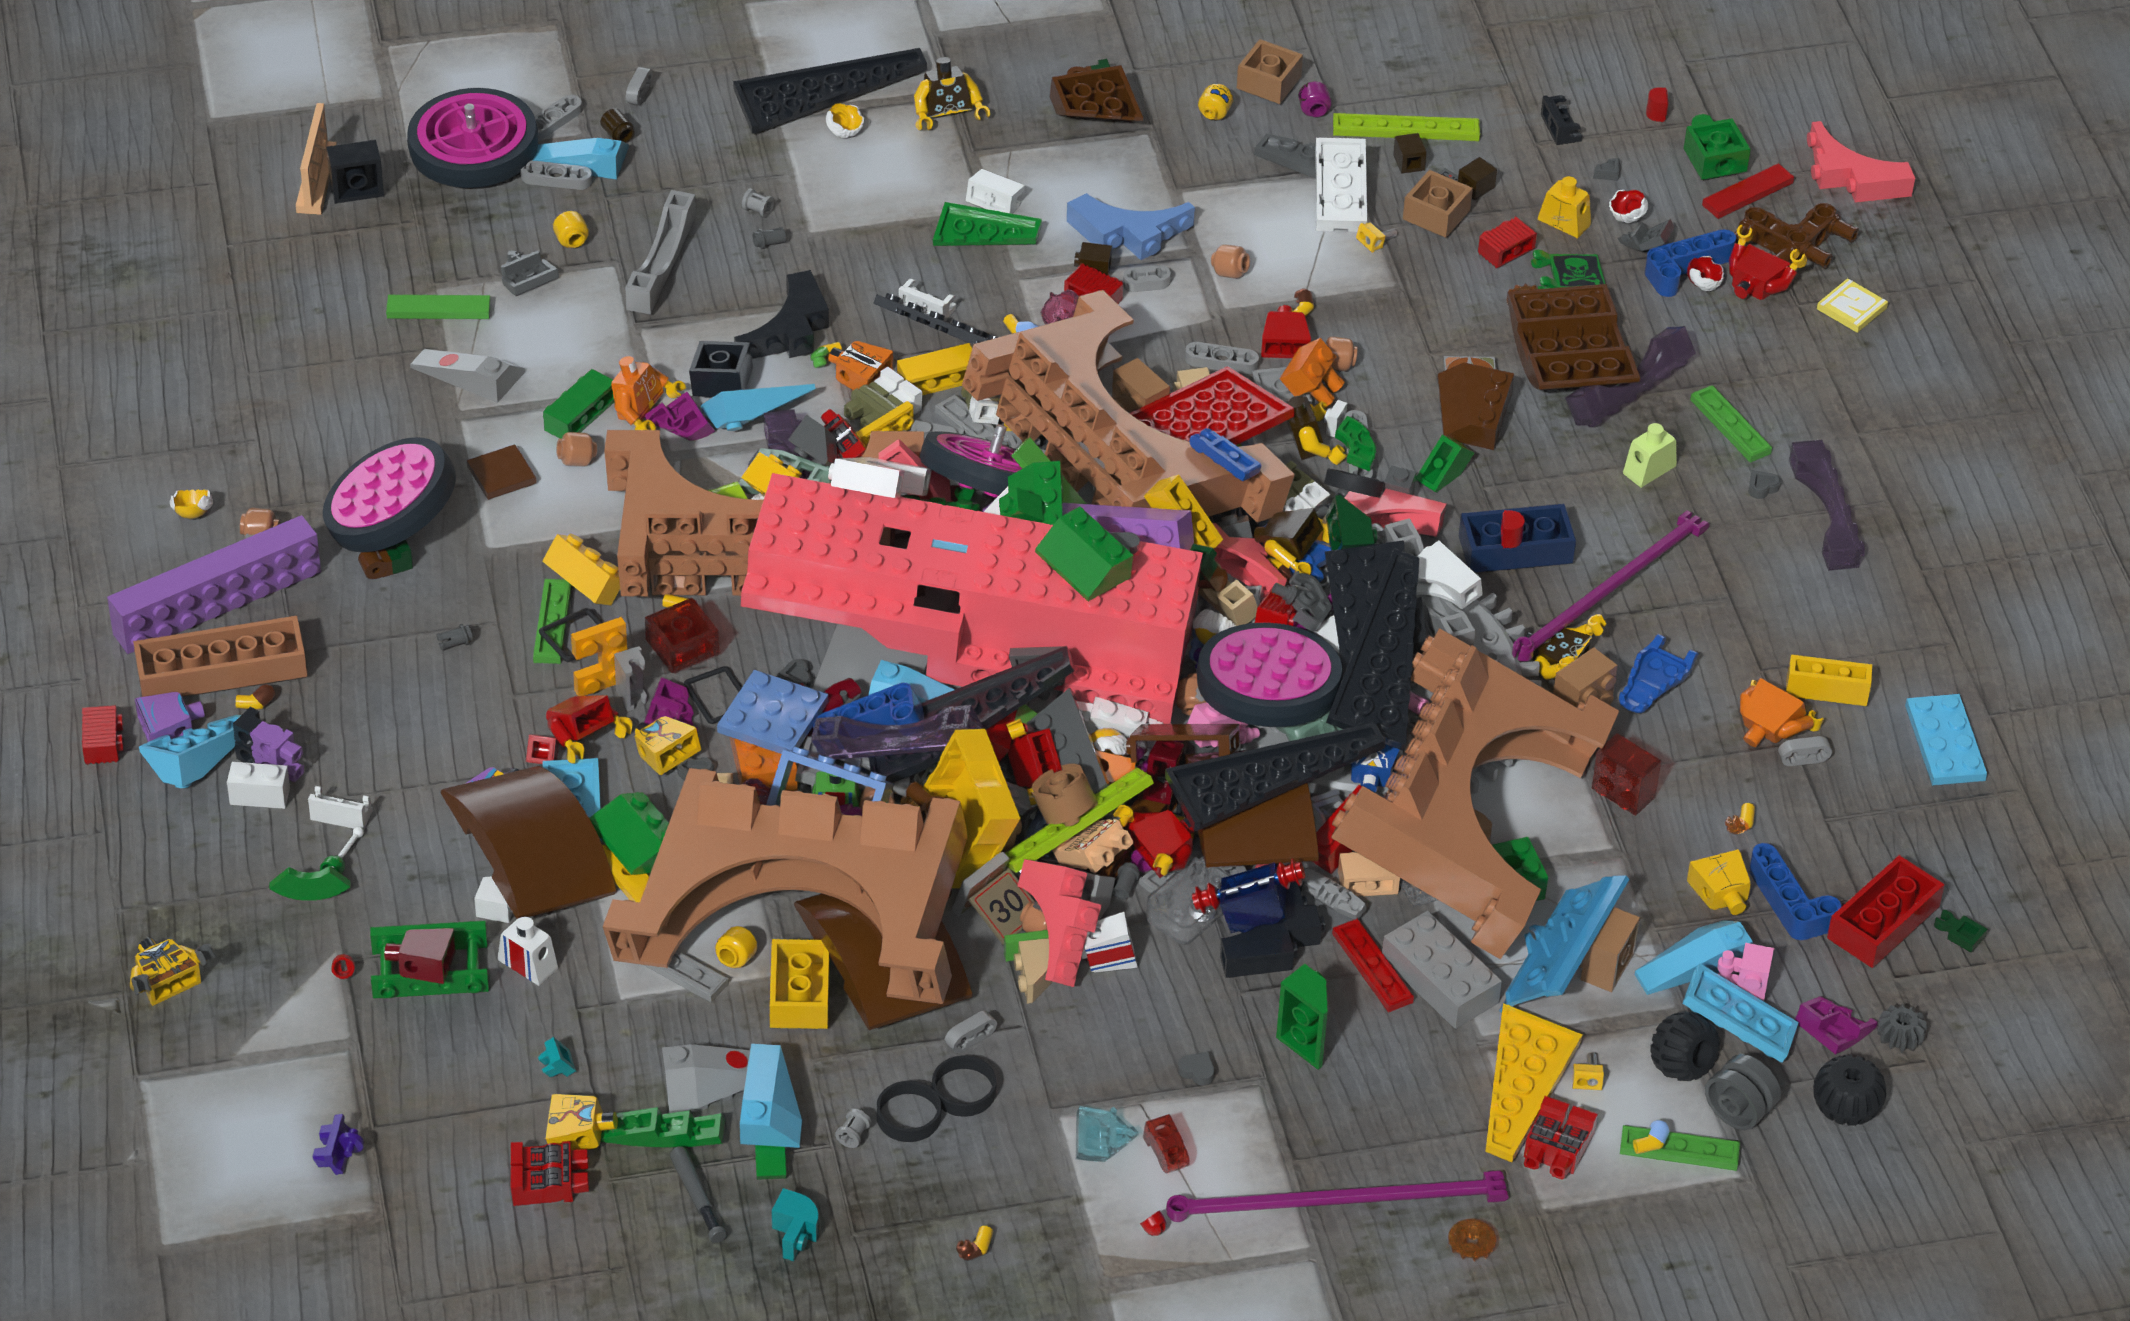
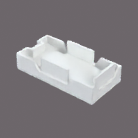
[1315,138,1367,232]

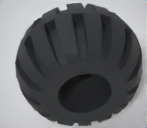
[1650,1011,1720,1081]
[1813,1055,1887,1126]

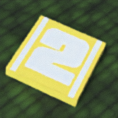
[1817,278,1888,333]

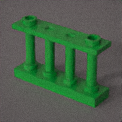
[370,921,489,999]

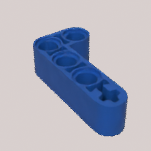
[1645,229,1736,297]
[813,682,925,745]
[1749,843,1841,940]

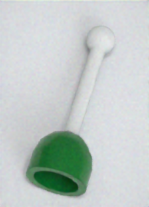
[320,827,364,874]

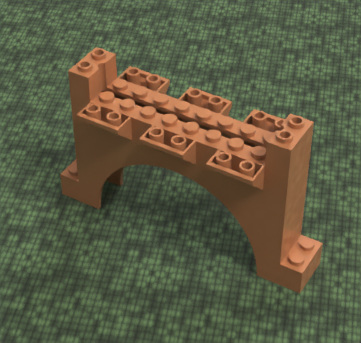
[962,290,1295,522]
[604,430,925,596]
[1331,628,1619,959]
[603,768,968,1004]

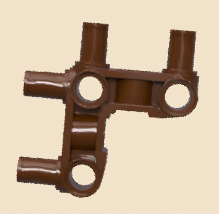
[1734,203,1859,268]

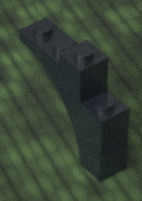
[734,270,829,359]
[1220,864,1325,978]

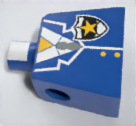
[1351,744,1403,793]

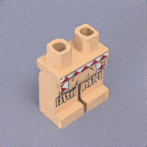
[1052,819,1133,873]

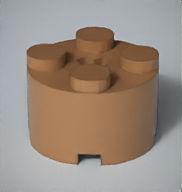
[1032,764,1098,826]

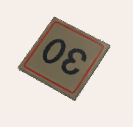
[968,868,1034,945]

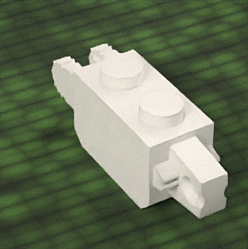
[1076,697,1163,748]

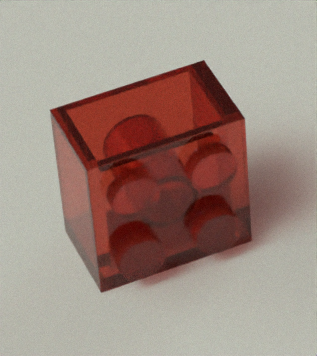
[645,598,720,673]
[1592,733,1662,816]

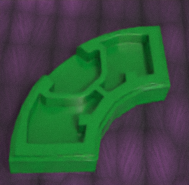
[1335,416,1376,472]
[269,866,350,901]

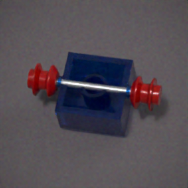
[1192,858,1305,933]

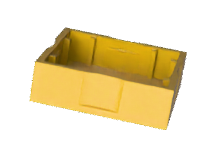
[919,729,1021,888]

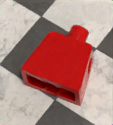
[1261,305,1311,358]

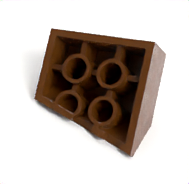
[1050,65,1143,121]
[1437,362,1514,450]

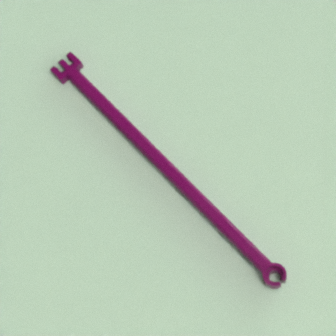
[1511,510,1710,661]
[1166,1171,1509,1222]

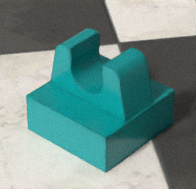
[538,1037,576,1077]

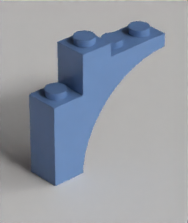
[1067,193,1195,260]

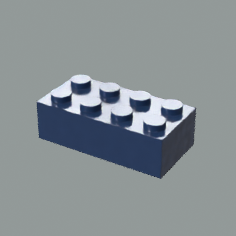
[1458,504,1576,573]

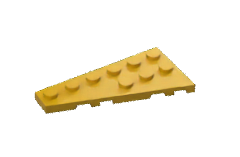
[1485,1003,1582,1162]

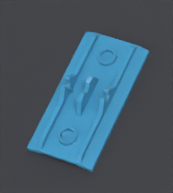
[1499,875,1630,1013]

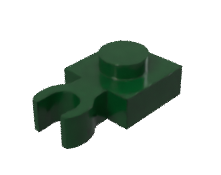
[1934,910,1988,953]

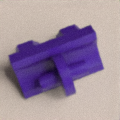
[312,1114,364,1175]

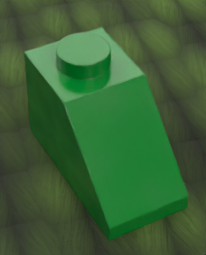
[1416,434,1475,493]
[999,487,1043,522]

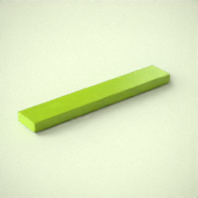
[1333,113,1480,141]
[1005,768,1154,873]

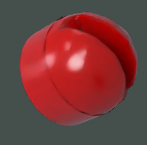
[331,954,355,979]
[1140,1210,1166,1236]

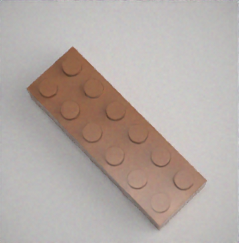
[133,616,307,697]

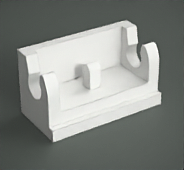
[966,169,1025,214]
[899,279,957,321]
[308,786,373,830]

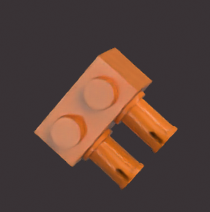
[1279,338,1345,408]

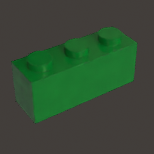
[543,369,615,438]

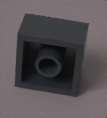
[326,140,384,204]
[689,341,753,398]

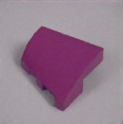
[644,391,715,441]
[644,677,698,733]
[1795,996,1878,1055]

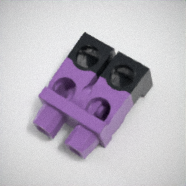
[233,706,304,782]

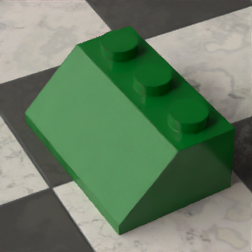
[1008,461,1064,525]
[1035,506,1134,601]
[589,792,669,875]
[1276,964,1328,1070]

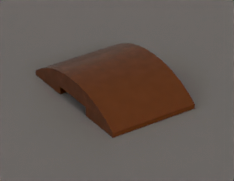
[1507,284,1640,390]
[1183,750,1319,868]
[440,766,616,919]
[794,893,972,1030]

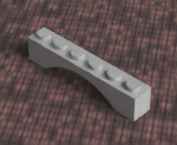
[625,190,696,315]
[1384,518,1475,646]

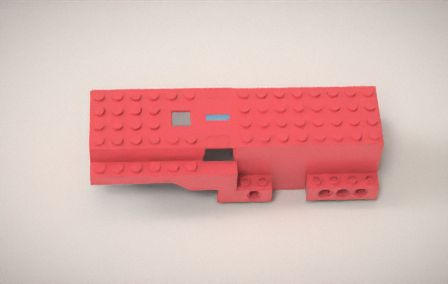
[741,473,1203,724]

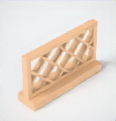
[296,103,337,215]

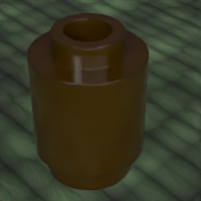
[600,108,634,143]

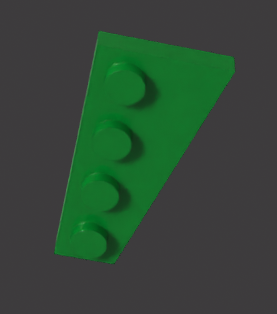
[933,202,1042,246]

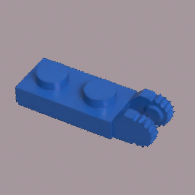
[1189,428,1262,481]

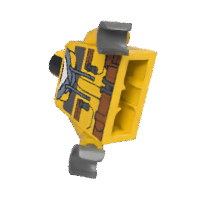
[130,938,216,1006]

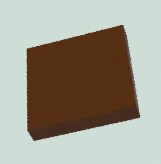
[467,444,536,500]

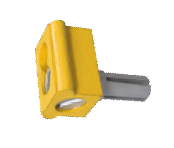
[1356,222,1397,253]
[1572,1053,1604,1090]

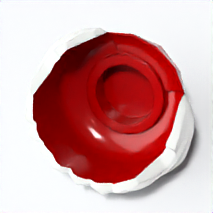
[1609,190,1648,223]
[1687,256,1724,291]

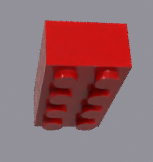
[1827,855,1945,968]

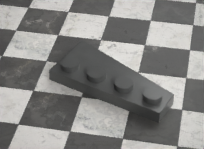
[1254,134,1362,179]
[1027,688,1110,794]

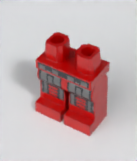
[821,409,867,459]
[1524,1096,1598,1180]
[511,1141,589,1206]

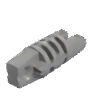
[1302,868,1366,919]

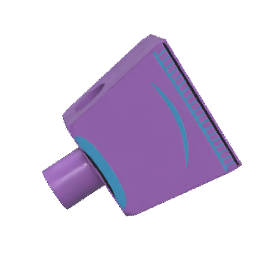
[135,692,205,742]

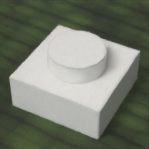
[1324,400,1347,437]

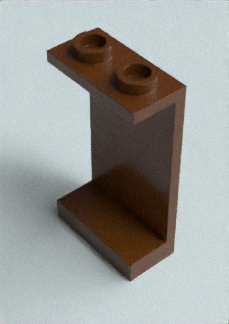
[1126,724,1240,763]

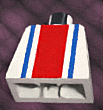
[1081,912,1137,972]
[498,917,558,986]

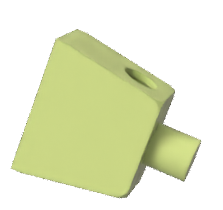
[1623,423,1677,488]

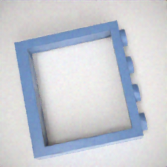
[766,746,894,806]

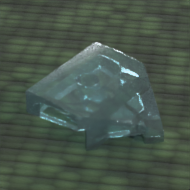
[1076,1106,1139,1162]

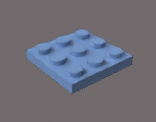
[717,670,829,754]

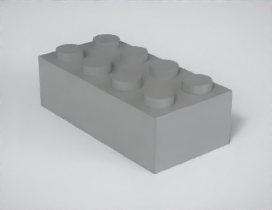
[1382,911,1502,1029]

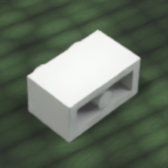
[227,762,290,809]

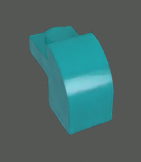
[772,1188,819,1261]

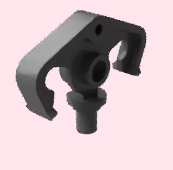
[1272,571,1332,631]

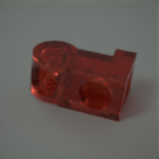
[1143,1114,1190,1173]

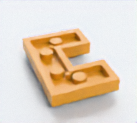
[571,617,627,696]

